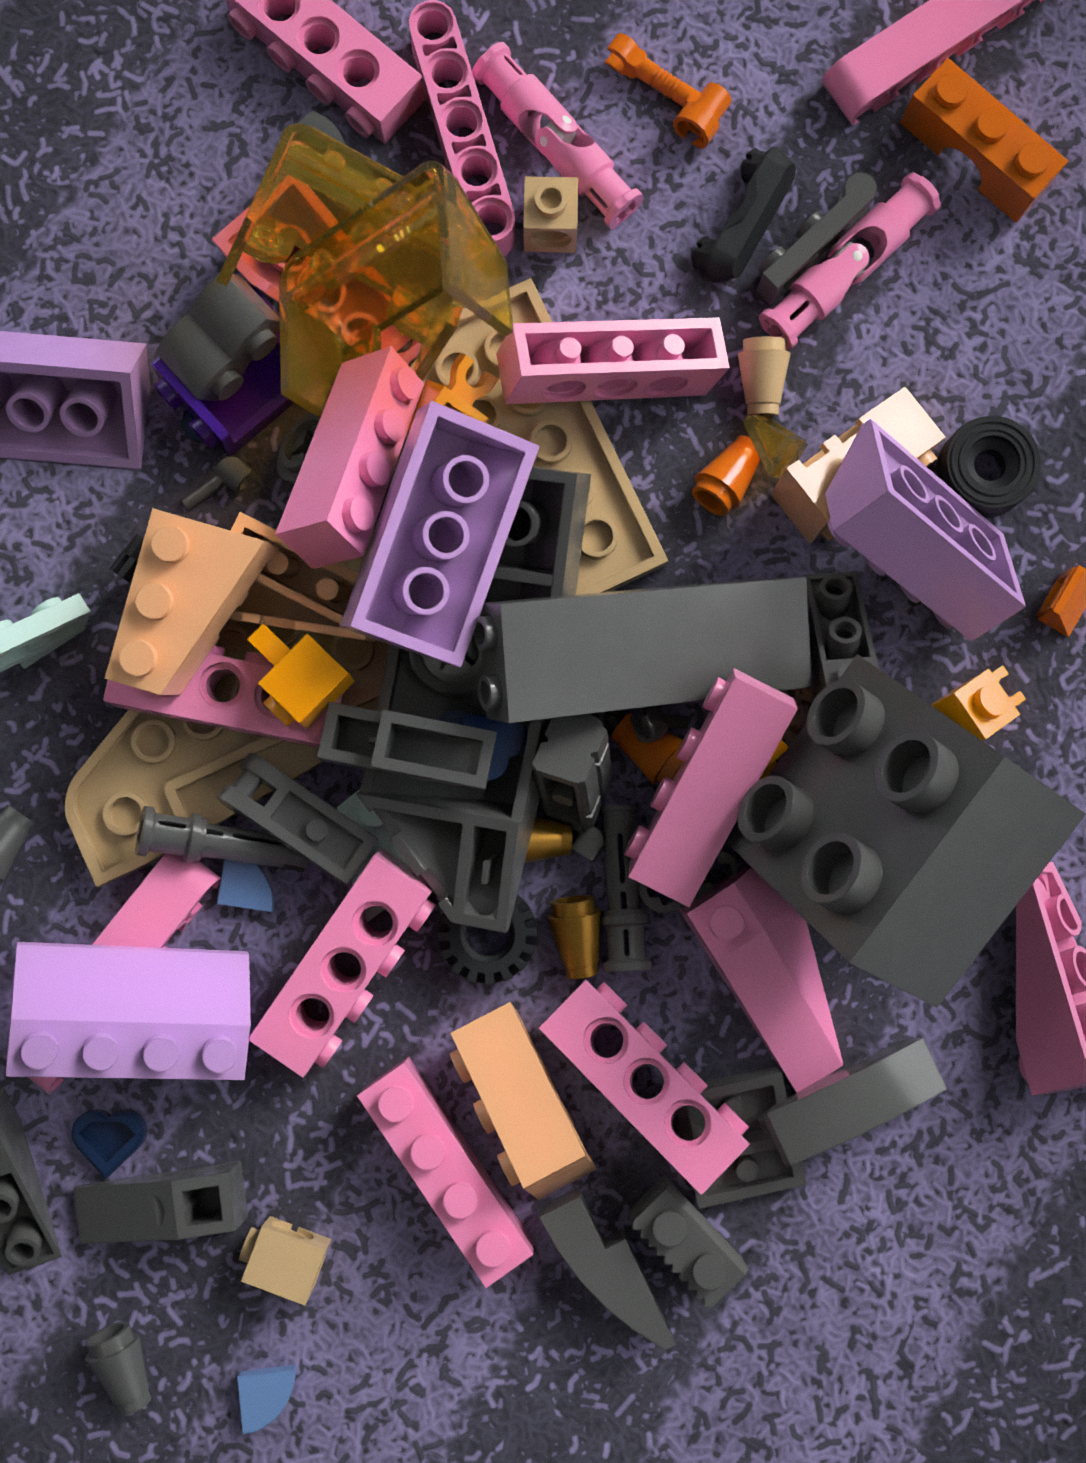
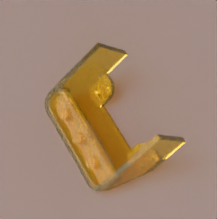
[216,124,483,381]
[279,161,514,418]

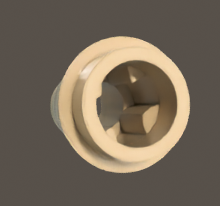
[737,336,791,417]

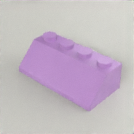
[0,331,151,470]
[340,400,540,667]
[825,418,1026,642]
[6,942,251,1080]

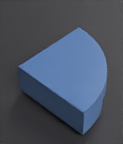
[217,860,274,912]
[237,1364,296,1435]

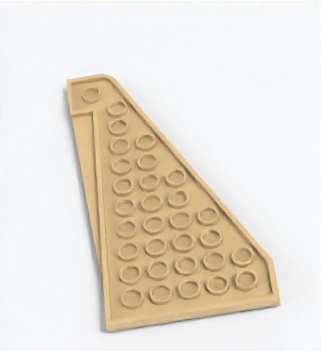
[65,278,669,887]

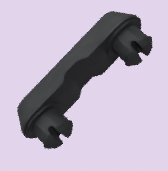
[691,146,796,283]

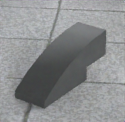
[317,702,497,790]
[761,1037,947,1166]
[539,1187,676,1350]

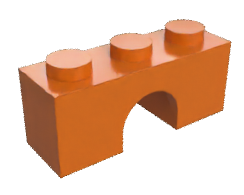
[900,58,1069,223]

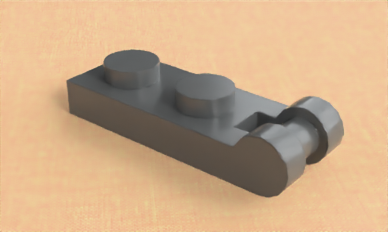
[756,172,877,306]
[217,752,379,887]

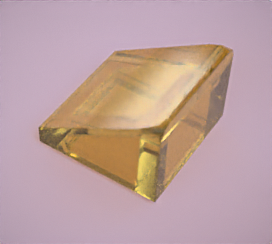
[743,415,808,478]

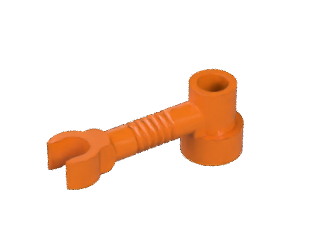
[604,33,732,149]

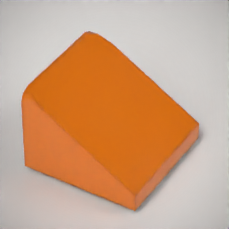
[1036,565,1086,637]

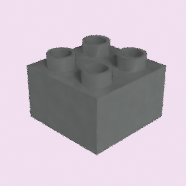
[725,654,1086,1008]

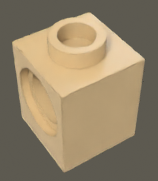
[523,176,578,253]
[239,1216,332,1306]

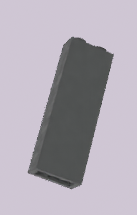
[474,577,812,723]

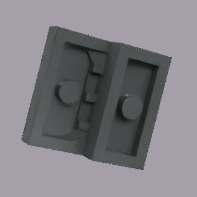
[676,1065,807,1209]

